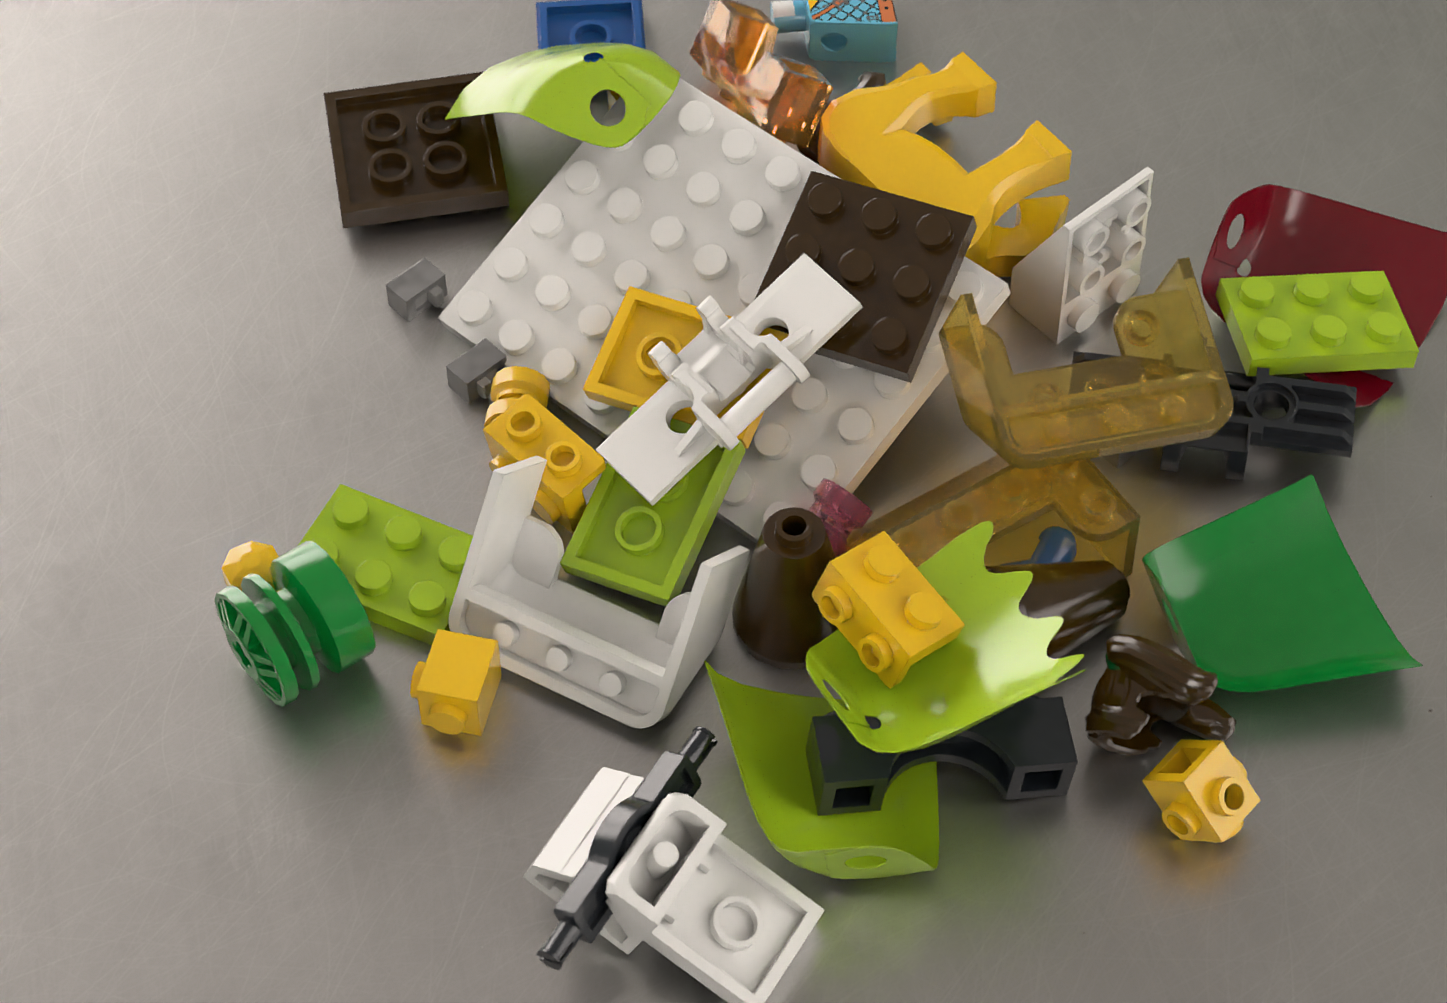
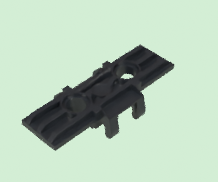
[1064,351,1357,481]

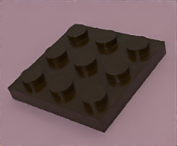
[323,71,509,229]
[754,171,977,383]

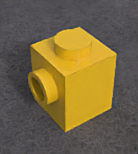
[410,629,502,736]

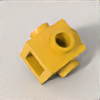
[1142,739,1261,843]

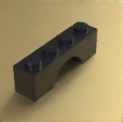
[805,695,1078,816]

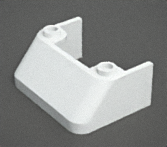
[449,455,750,729]

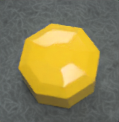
[222,541,279,591]

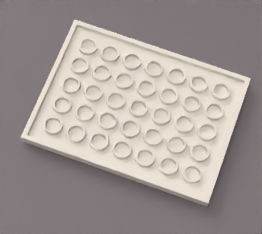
[438,78,1011,544]

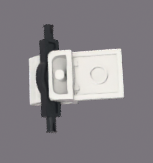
[523,726,825,1003]

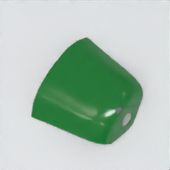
[1142,474,1423,692]

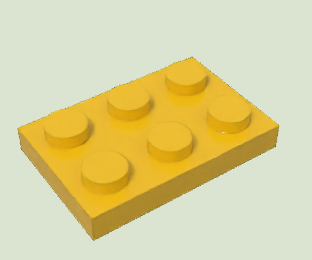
[583,286,789,449]

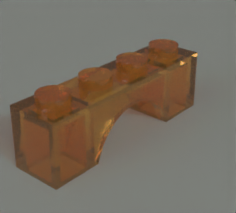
[689,0,834,148]

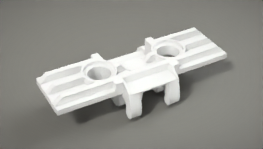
[595,253,863,506]

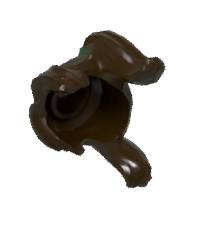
[1085,634,1237,755]

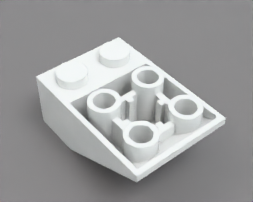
[1009,166,1154,344]

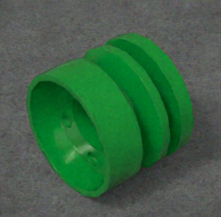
[214,541,376,707]

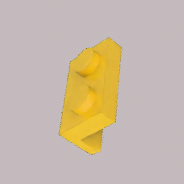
[483,394,606,534]
[812,531,965,688]

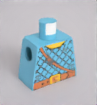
[770,0,898,62]

